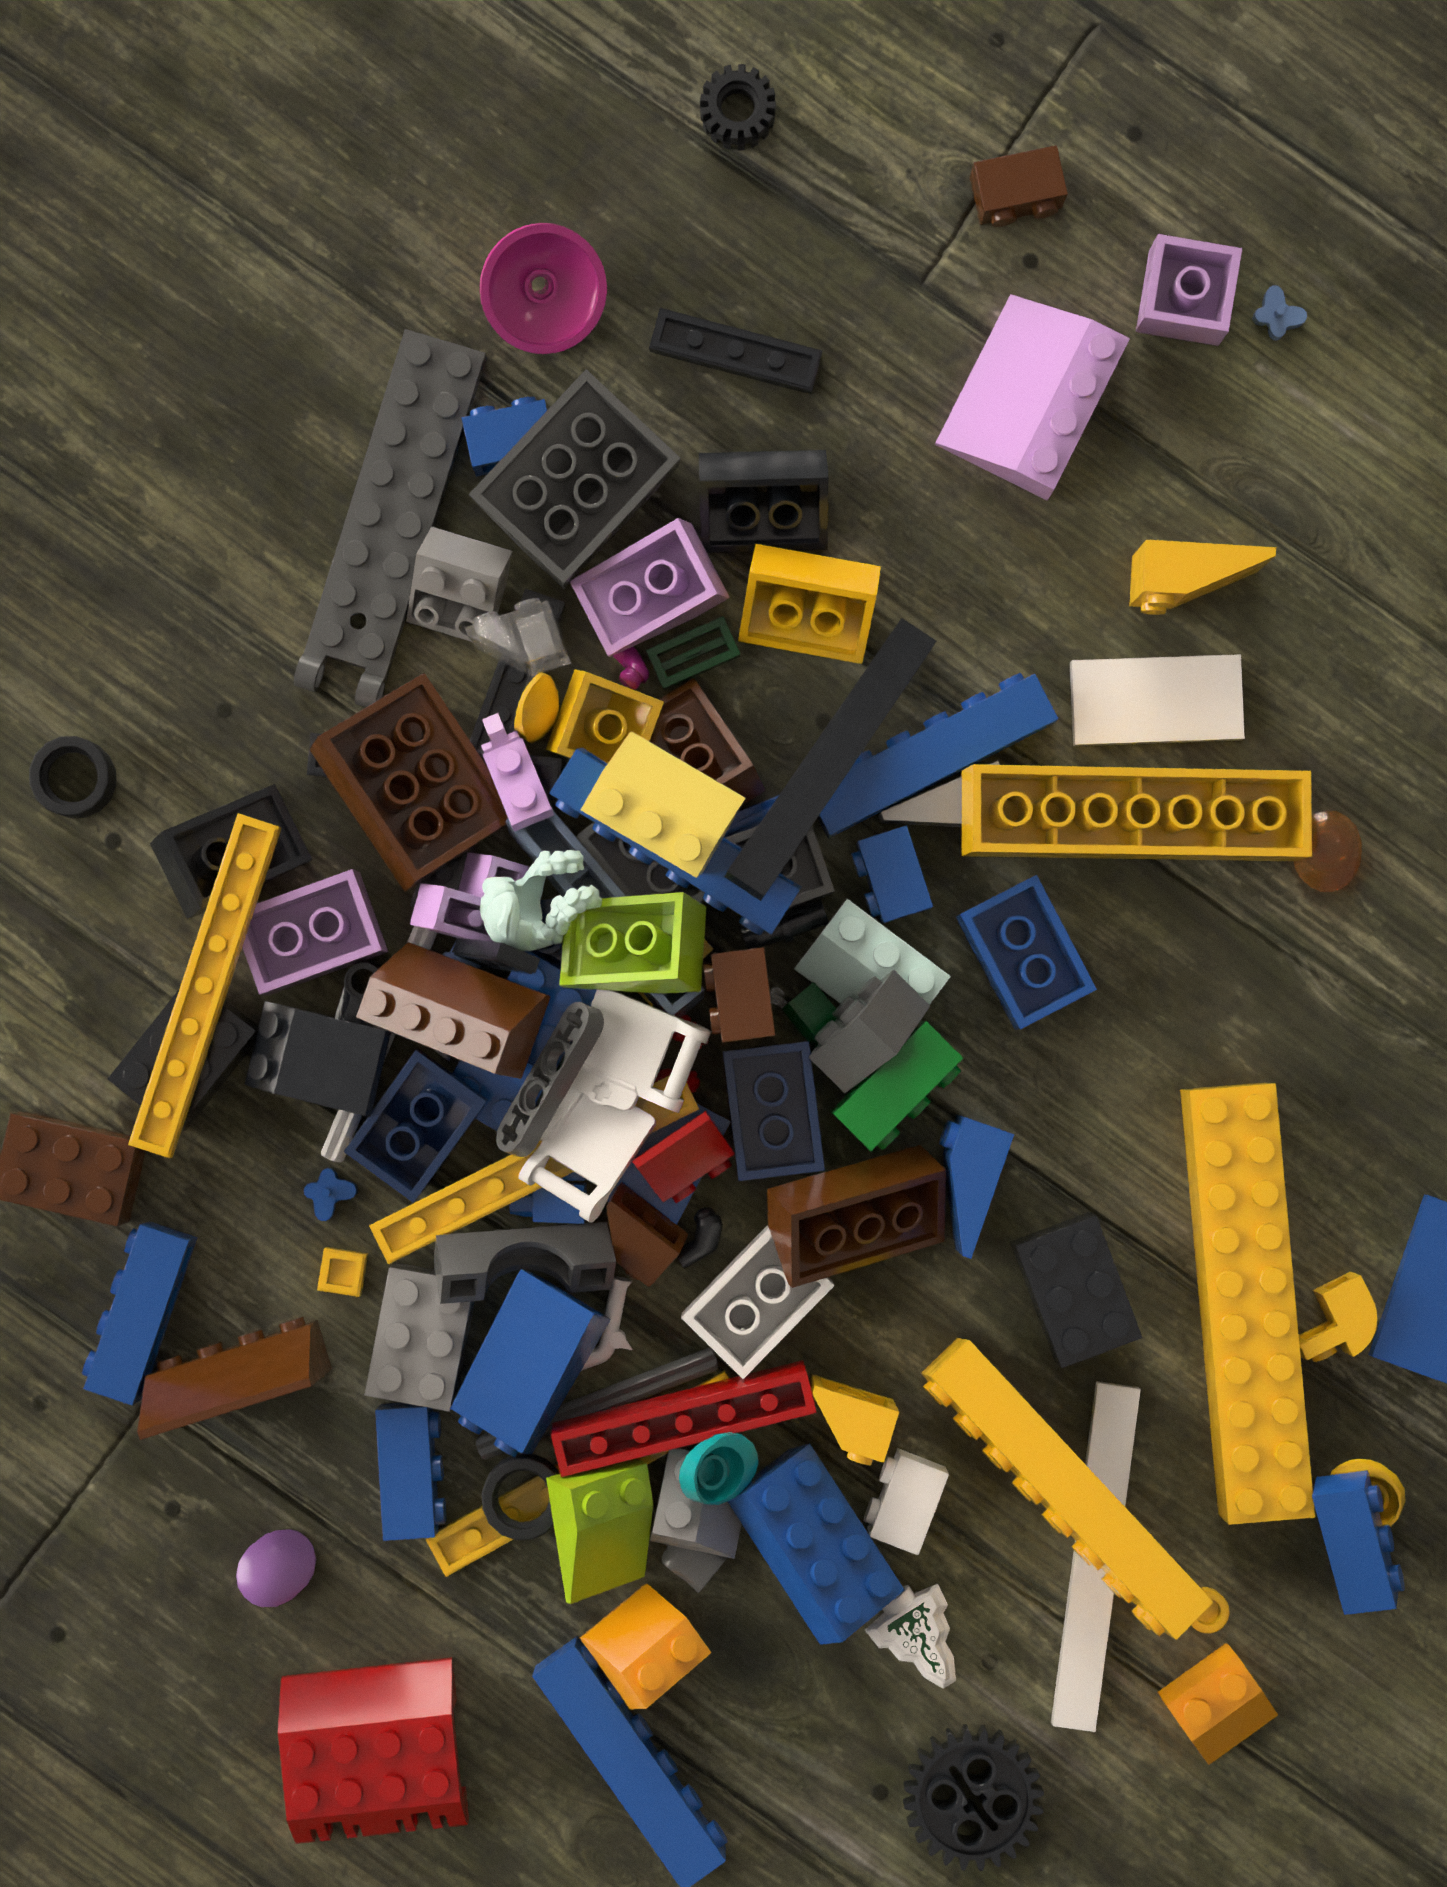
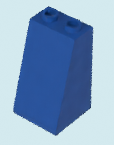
[450,1269,611,1457]

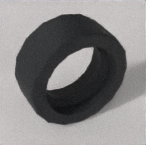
[29,736,116,818]
[482,1453,559,1540]

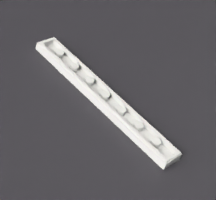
[1051,1381,1141,1732]

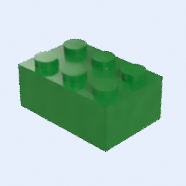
[830,1021,963,1151]

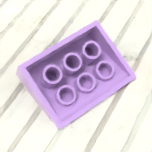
[935,294,1130,501]

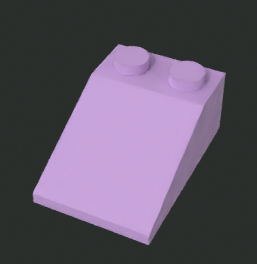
[570,518,730,657]

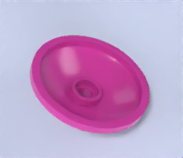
[480,223,607,354]

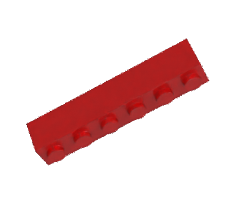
[551,1360,817,1477]

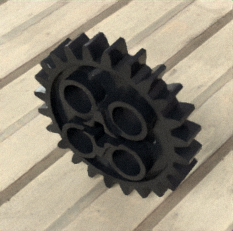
[903,1724,1044,1871]

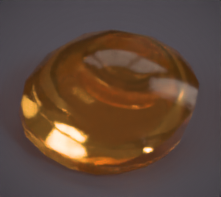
[1294,811,1362,892]

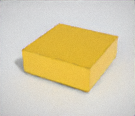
[317,1247,368,1297]

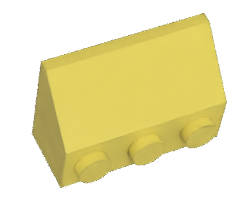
[581,731,746,878]

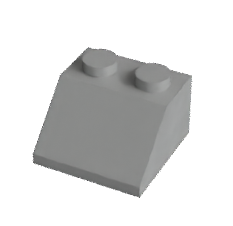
[650,1448,741,1559]

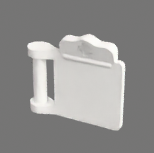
[572,990,711,1113]
[519,1085,656,1223]

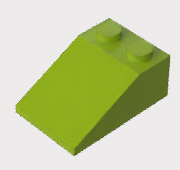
[559,892,706,994]
[546,1459,653,1604]

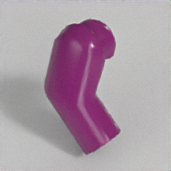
[613,647,649,690]

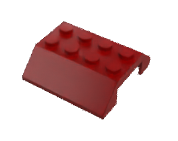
[278,1657,469,1844]

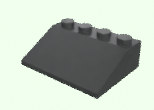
[469,369,681,589]

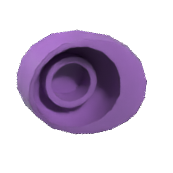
[236,1529,316,1607]

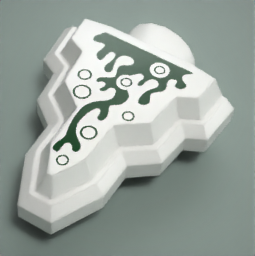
[865,1584,956,1689]

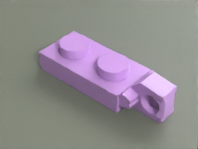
[481,713,554,832]

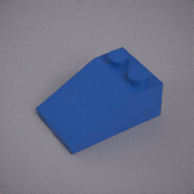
[939,1114,1014,1259]

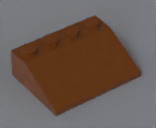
[309,673,508,892]
[137,1316,332,1440]

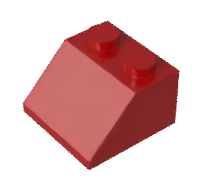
[632,1110,735,1204]

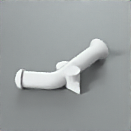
[581,1276,633,1371]

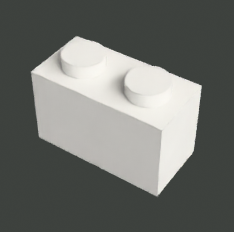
[863,1448,949,1555]

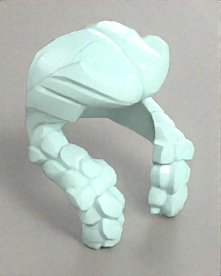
[480,850,602,951]

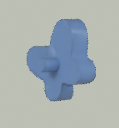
[1252,286,1307,341]

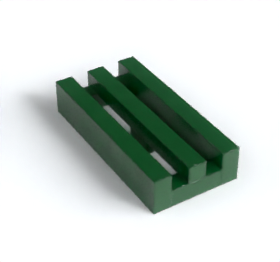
[646,616,740,691]

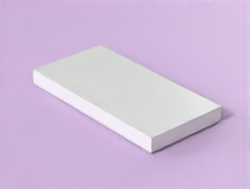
[1070,654,1245,746]

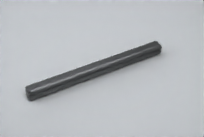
[476,1348,718,1460]

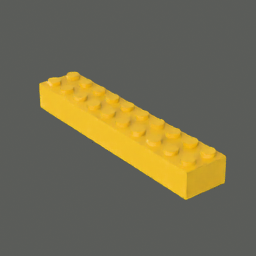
[1180,1083,1315,1525]

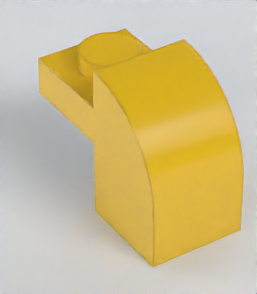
[1299,1272,1377,1362]

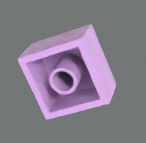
[1136,234,1242,346]

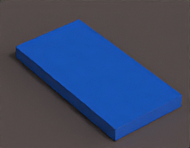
[1368,1194,1447,1384]

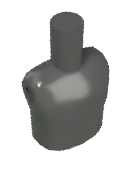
[650,1525,727,1593]

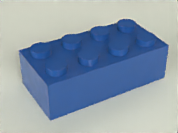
[452,949,597,1131]
[727,1444,904,1645]

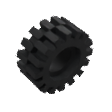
[700,64,776,151]

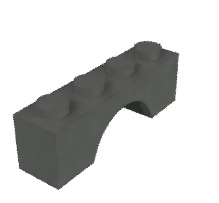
[434,1222,616,1304]

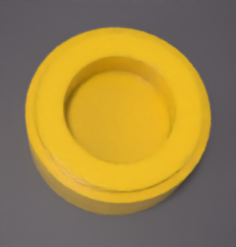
[1191,1587,1229,1633]

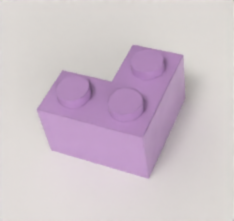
[410,853,529,942]

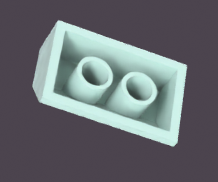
[794,899,951,1005]

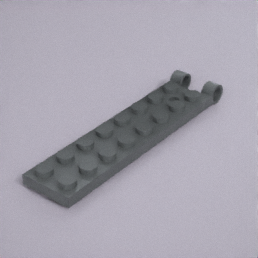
[294,329,487,707]

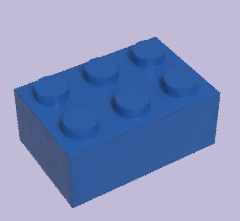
[956,875,1097,1030]

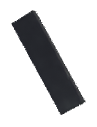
[649,308,823,394]

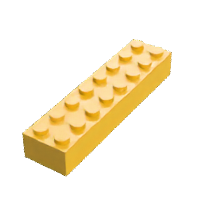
[962,764,1312,861]
[921,1338,1214,1640]

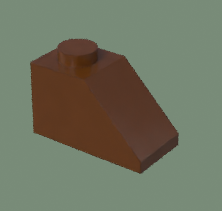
[606,1182,688,1287]

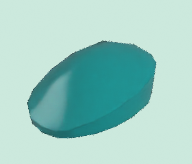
[679,1432,758,1505]

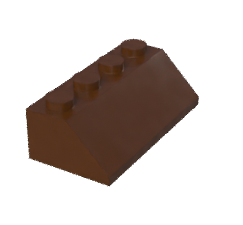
[356,942,551,1079]
[767,1145,946,1288]

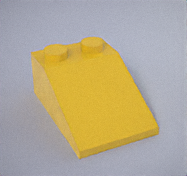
[1129,540,1276,615]

